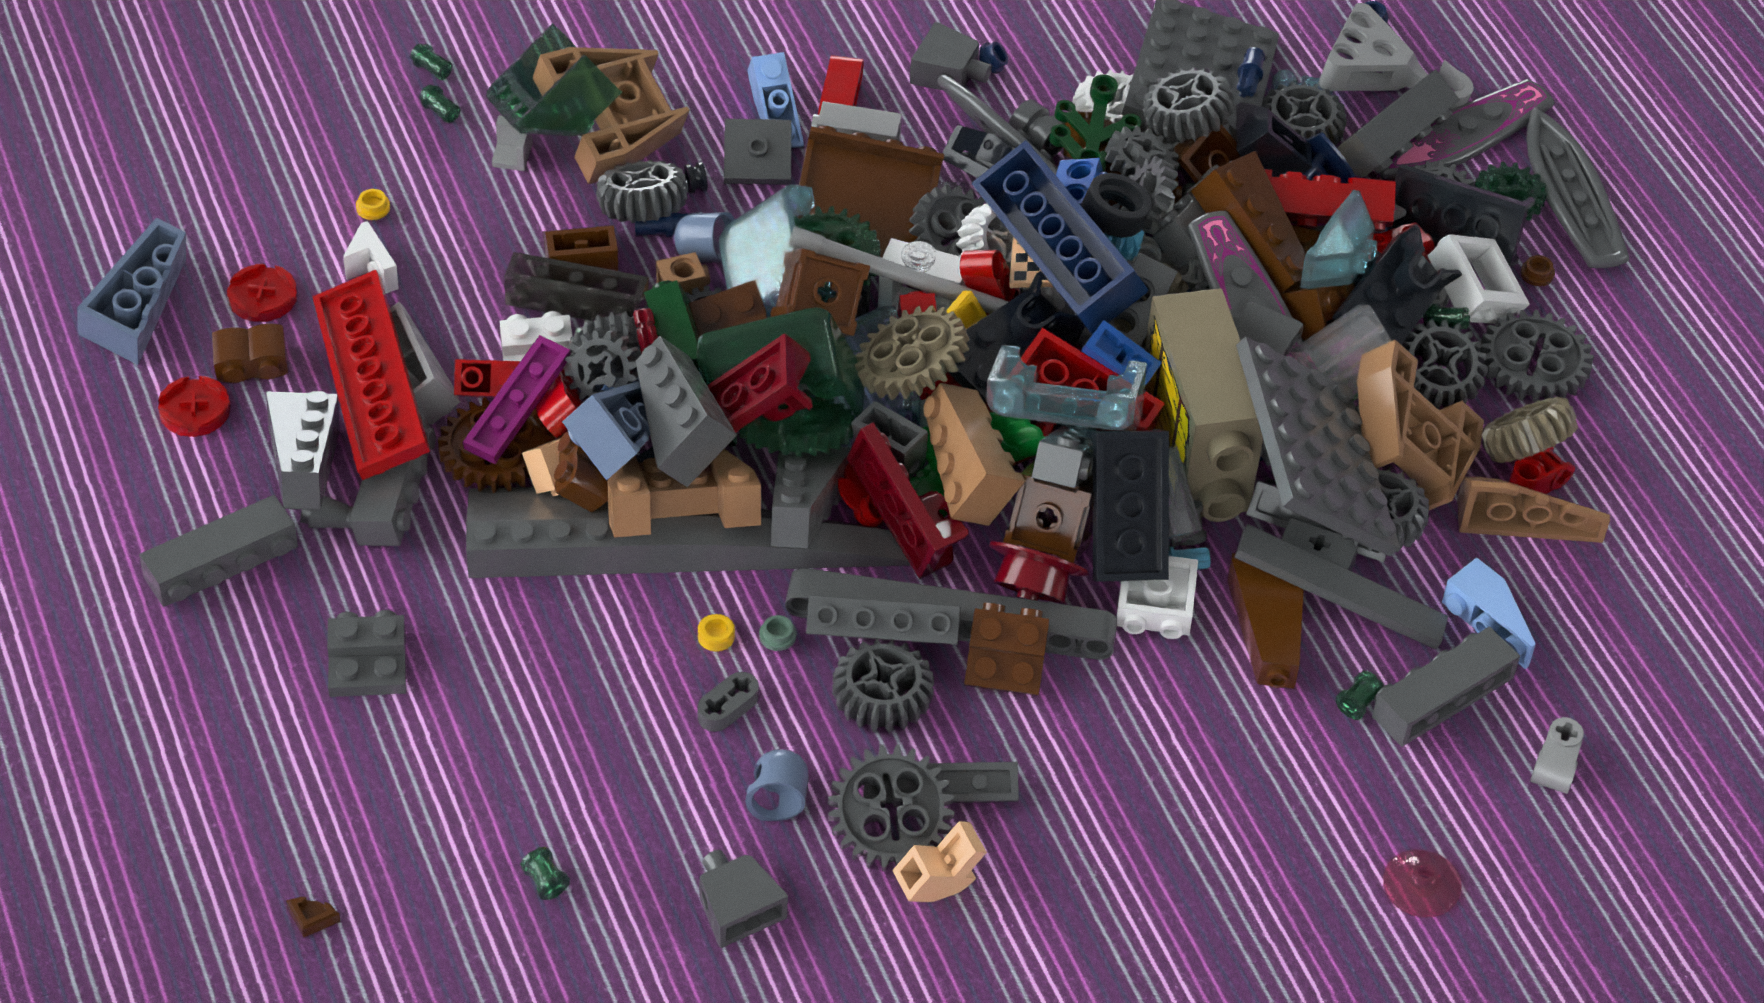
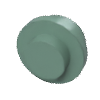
[759,615,797,651]

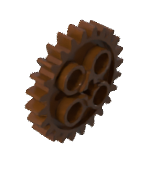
[438,397,555,493]

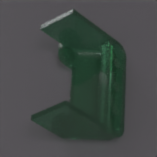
[486,23,622,137]
[696,308,864,447]

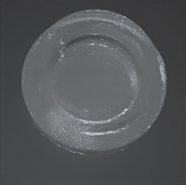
[901,241,936,273]

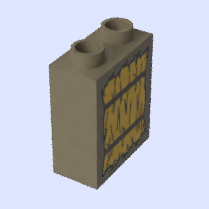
[1143,288,1263,522]

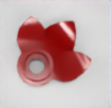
[838,463,883,527]

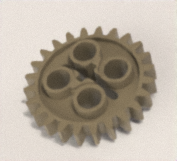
[855,305,970,400]

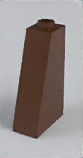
[1227,553,1304,689]

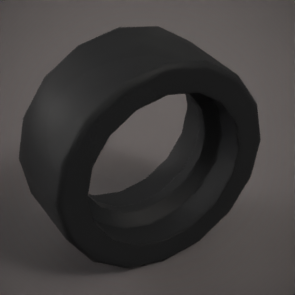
[1081,173,1152,238]

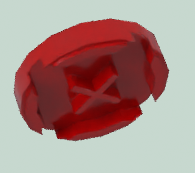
[227,264,297,322]
[158,376,231,437]

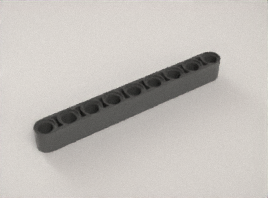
[785,568,1117,660]

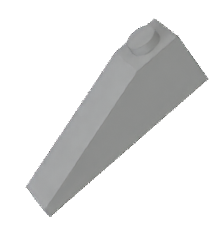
[390,302,460,424]

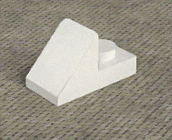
[344,221,399,293]

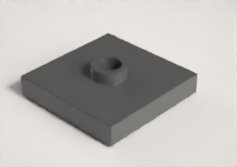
[724,119,791,185]

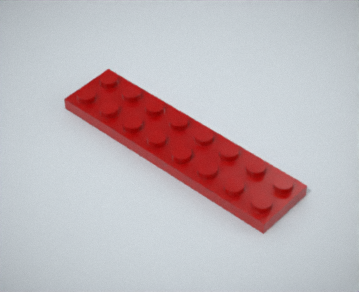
[312,270,430,480]

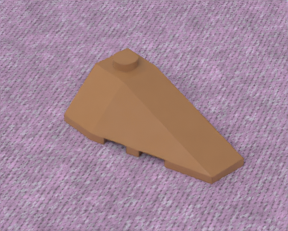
[1457,476,1610,543]

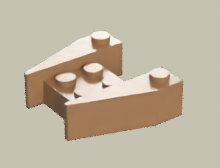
[533,47,690,184]
[1357,340,1484,510]
[608,449,761,538]

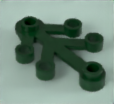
[1049,74,1142,172]

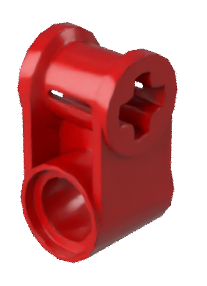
[1509,447,1575,494]

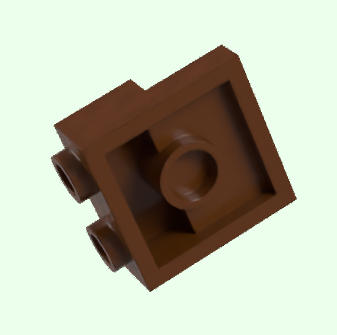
[689,280,777,374]
[964,603,1050,696]

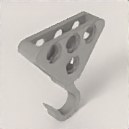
[1318,3,1474,110]

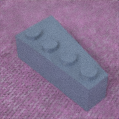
[77,218,186,365]
[562,381,650,480]

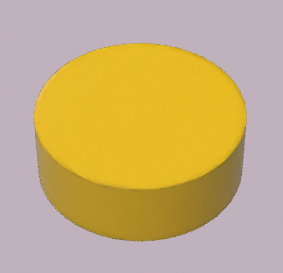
[698,614,735,652]

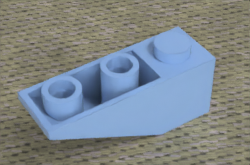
[747,52,804,149]
[1442,558,1536,669]

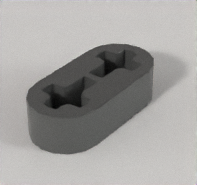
[697,672,759,732]

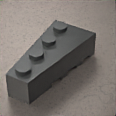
[635,336,737,487]
[771,441,852,549]

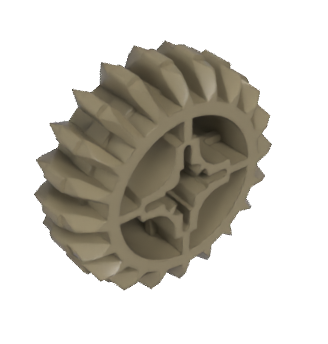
[1481,397,1578,463]

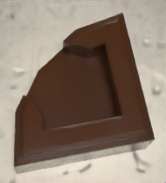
[286,896,340,938]

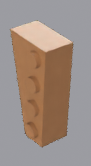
[923,383,1025,526]

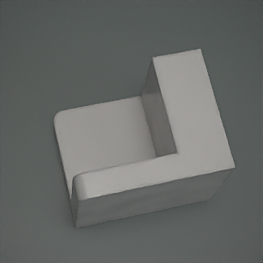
[492,115,533,171]

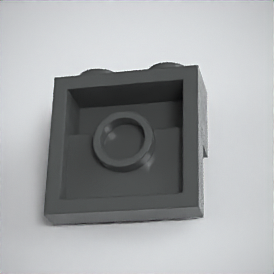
[327,610,406,697]

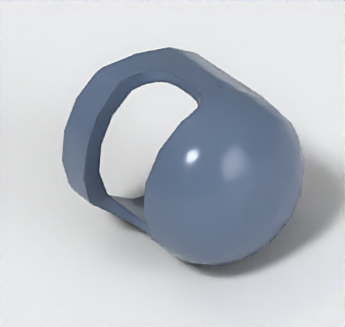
[674,212,738,263]
[745,749,809,821]

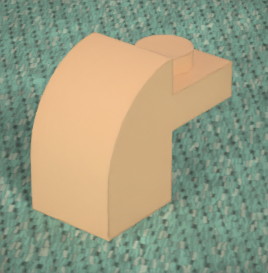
[892,821,987,902]

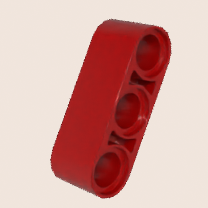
[818,55,864,115]
[960,250,1022,316]
[536,369,582,438]

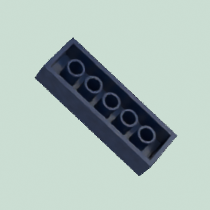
[971,140,1149,334]

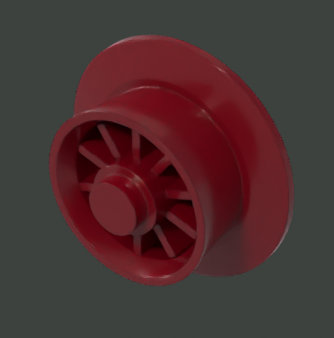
[989,541,1090,604]

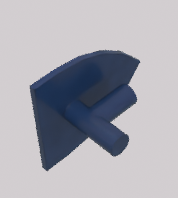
[1302,132,1356,184]

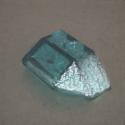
[1300,190,1377,289]

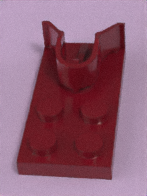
[707,333,813,433]
[846,422,969,579]

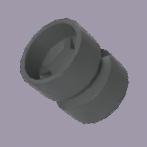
[1009,99,1065,158]

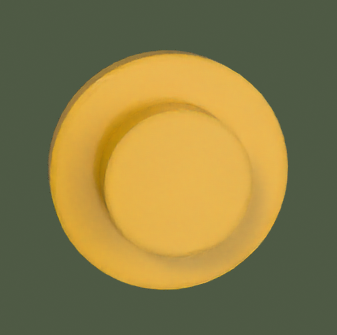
[356,189,390,220]

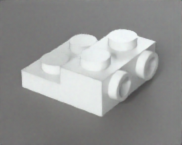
[500,311,575,381]
[1116,556,1198,639]

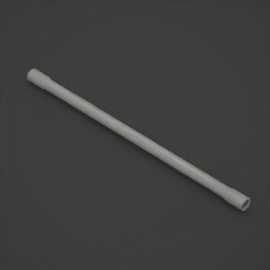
[787,226,1145,349]

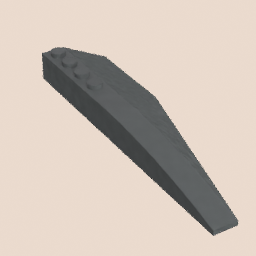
[466,487,910,578]

